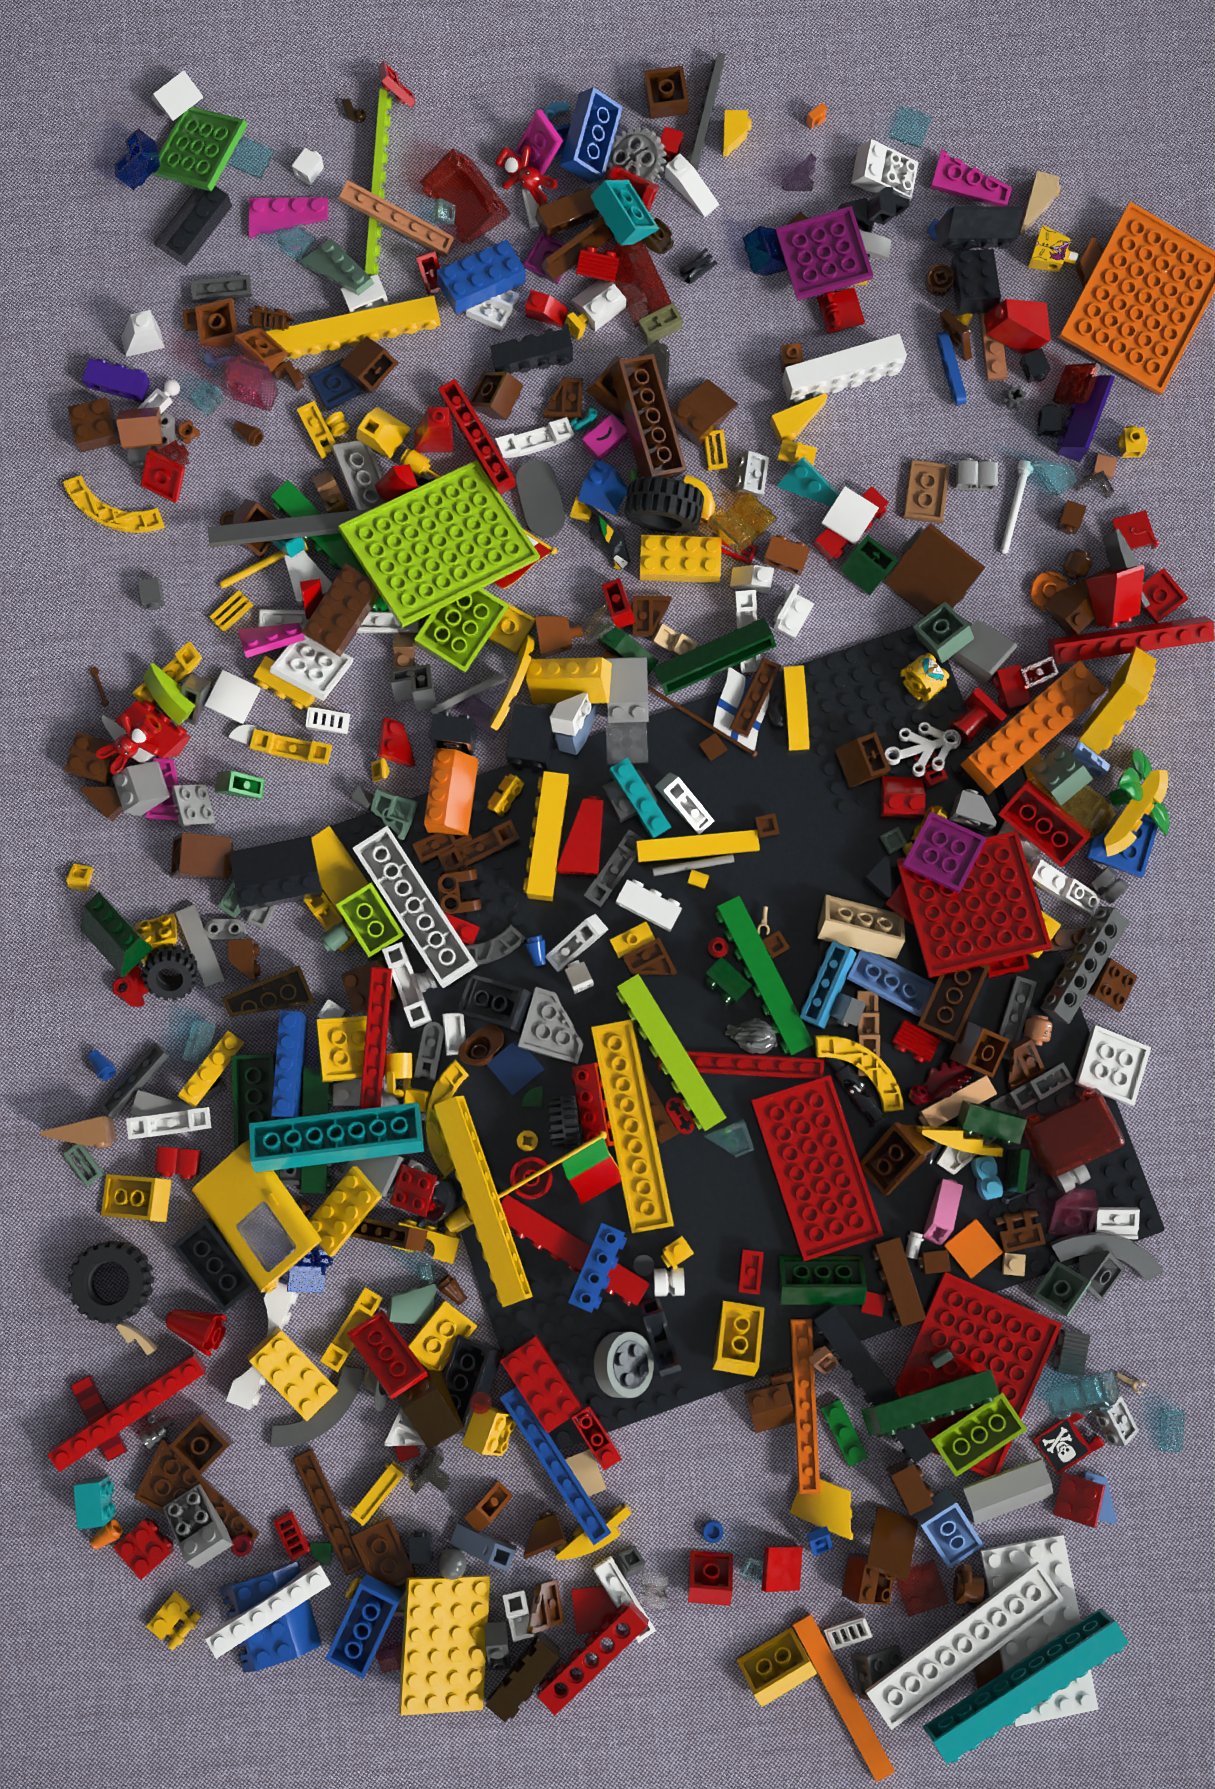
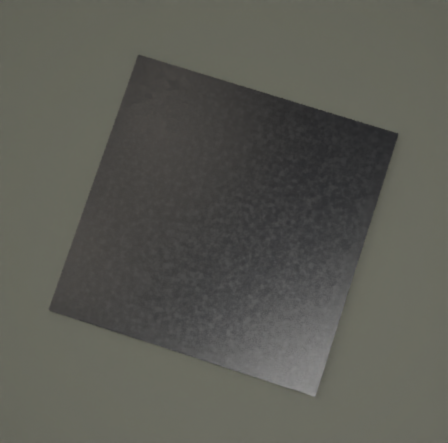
[330,625,1164,1450]

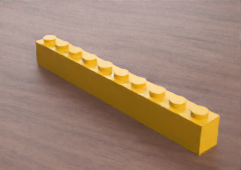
[244,295,441,367]
[434,1096,533,1307]

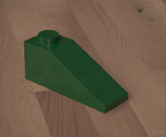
[598,622,659,678]

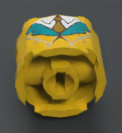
[901,653,949,702]

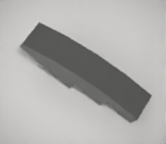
[1102,529,1150,610]
[987,1062,1074,1114]

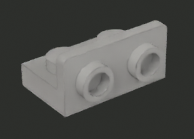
[733,451,769,497]
[1092,1395,1139,1446]

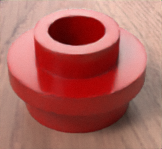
[708,937,729,958]

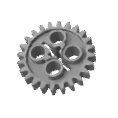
[606,126,667,184]

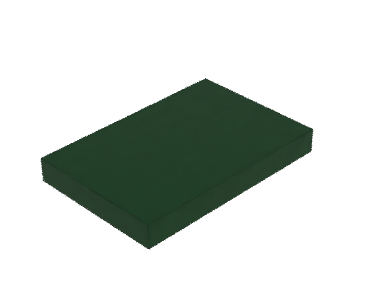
[1004,1149,1030,1193]

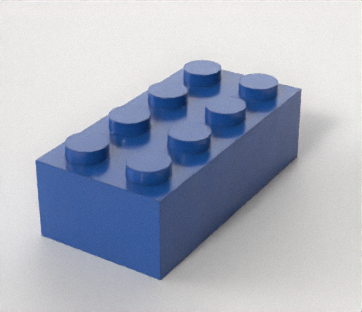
[559,87,623,184]
[437,239,526,314]
[325,1574,404,1679]

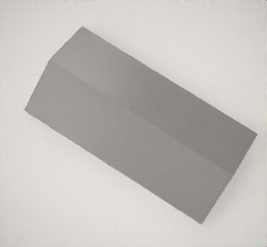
[331,440,387,510]
[962,1458,1054,1525]

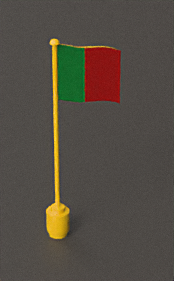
[445,1131,621,1233]

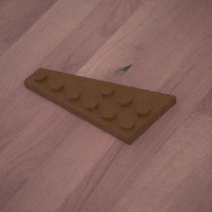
[134,1438,259,1545]

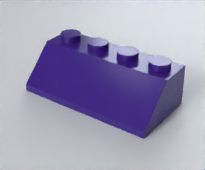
[1056,375,1115,462]

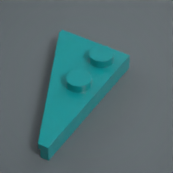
[777,457,840,506]

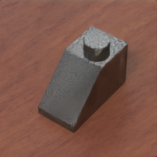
[639,340,670,390]

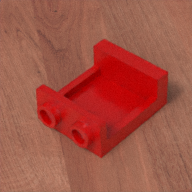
[605,165,659,211]

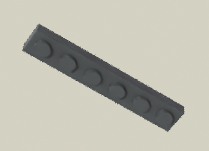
[688,52,725,170]

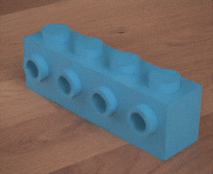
[800,941,857,1029]

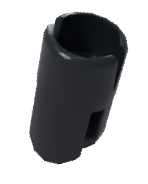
[679,248,718,284]

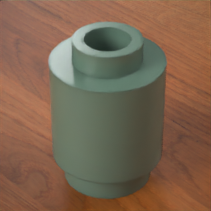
[320,922,352,952]

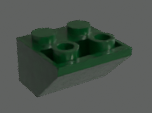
[839,535,898,596]
[704,957,752,1005]

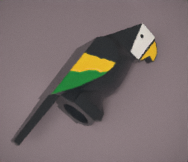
[585,503,631,570]

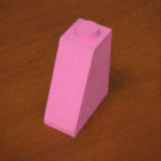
[922,1179,963,1245]

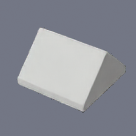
[151,71,203,121]

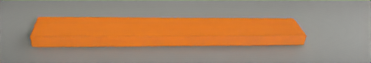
[790,1319,820,1494]
[792,1613,895,1782]

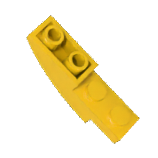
[555,1503,632,1560]

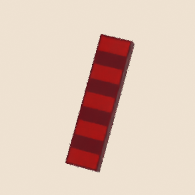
[70,1375,128,1462]

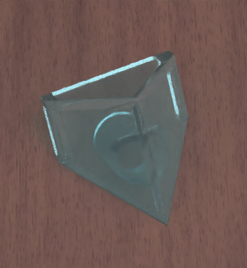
[704,1119,754,1158]

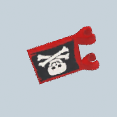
[1033,1407,1105,1475]

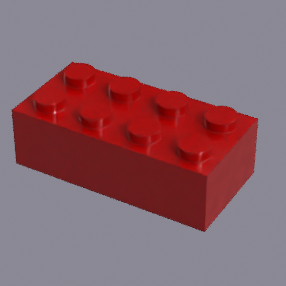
[500,1335,583,1433]

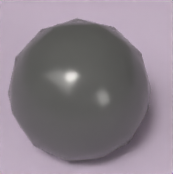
[437,1549,467,1580]

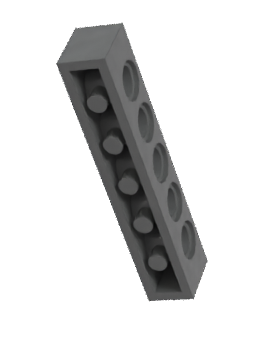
[1041,906,1129,1024]

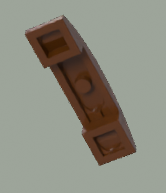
[438,820,520,871]

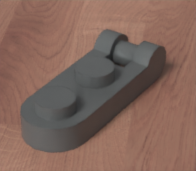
[414,1022,444,1081]

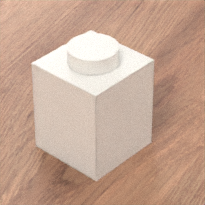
[292,148,324,185]

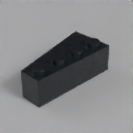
[490,324,573,374]

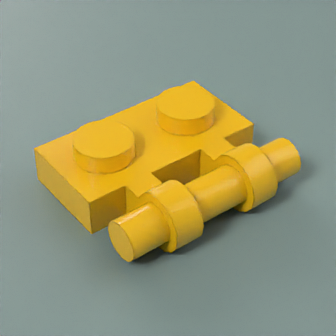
[146,1591,202,1650]

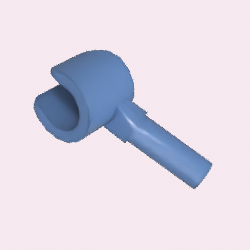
[203,352,233,368]

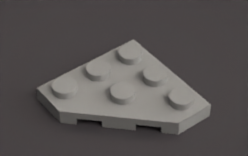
[518,987,583,1065]

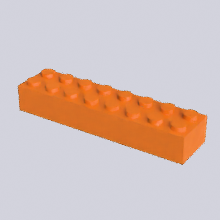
[961,660,1107,795]

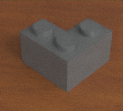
[390,664,437,711]

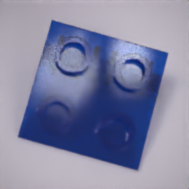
[287,1249,333,1293]

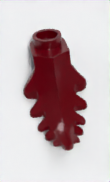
[908,1061,974,1105]

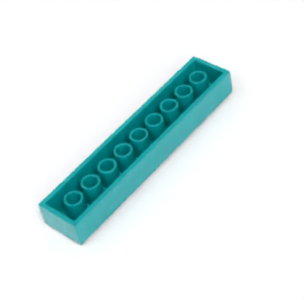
[922,1608,1129,1765]

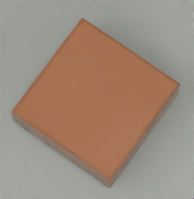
[1092,454,1117,479]

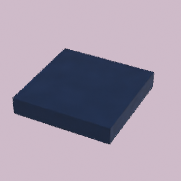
[308,358,362,411]
[487,1038,545,1096]

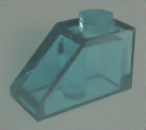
[1030,460,1078,496]

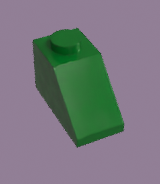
[215,771,265,799]

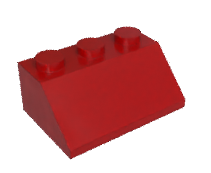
[114,700,191,759]

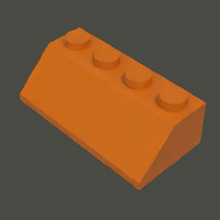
[424,748,479,835]

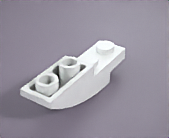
[1030,859,1101,915]

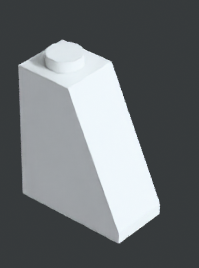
[121,310,165,357]
[284,550,332,606]

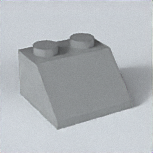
[112,761,170,816]
[949,789,996,832]

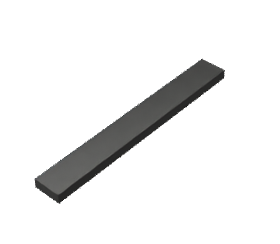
[208,509,370,548]

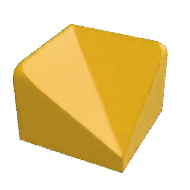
[403,1088,431,1112]

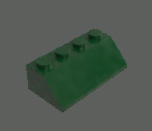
[81,892,153,978]
[779,1255,867,1305]

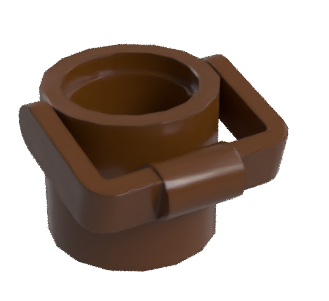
[953,1563,984,1605]

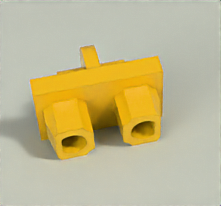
[777,439,817,466]

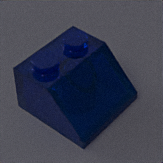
[743,226,787,276]

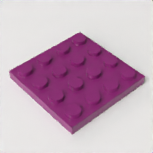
[775,206,874,301]

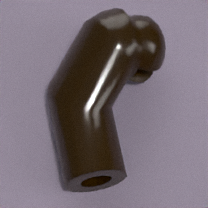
[342,99,366,123]

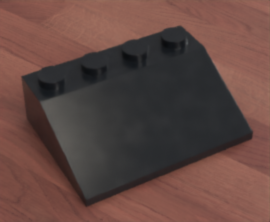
[229,835,323,912]

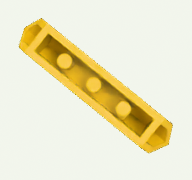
[1104,770,1168,856]

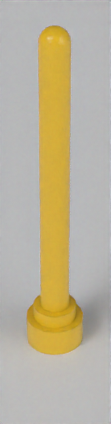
[219,537,309,588]

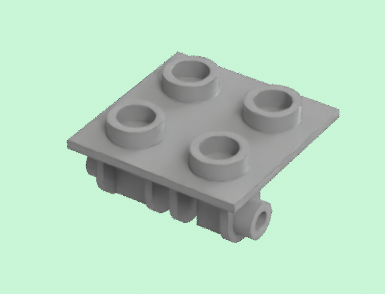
[171,784,216,829]

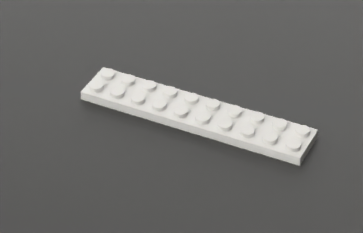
[865,1562,1064,1730]

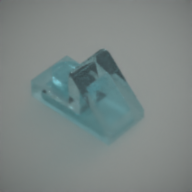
[277,227,315,261]
[738,1552,763,1586]

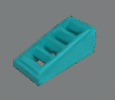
[271,537,306,558]

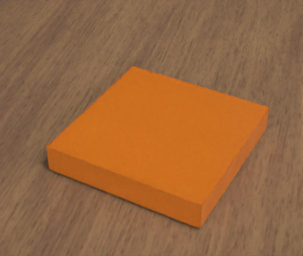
[943,1219,1003,1279]

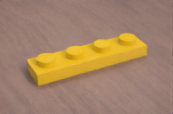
[178,1031,245,1108]

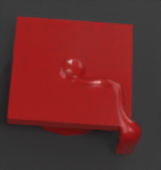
[1111,510,1159,550]

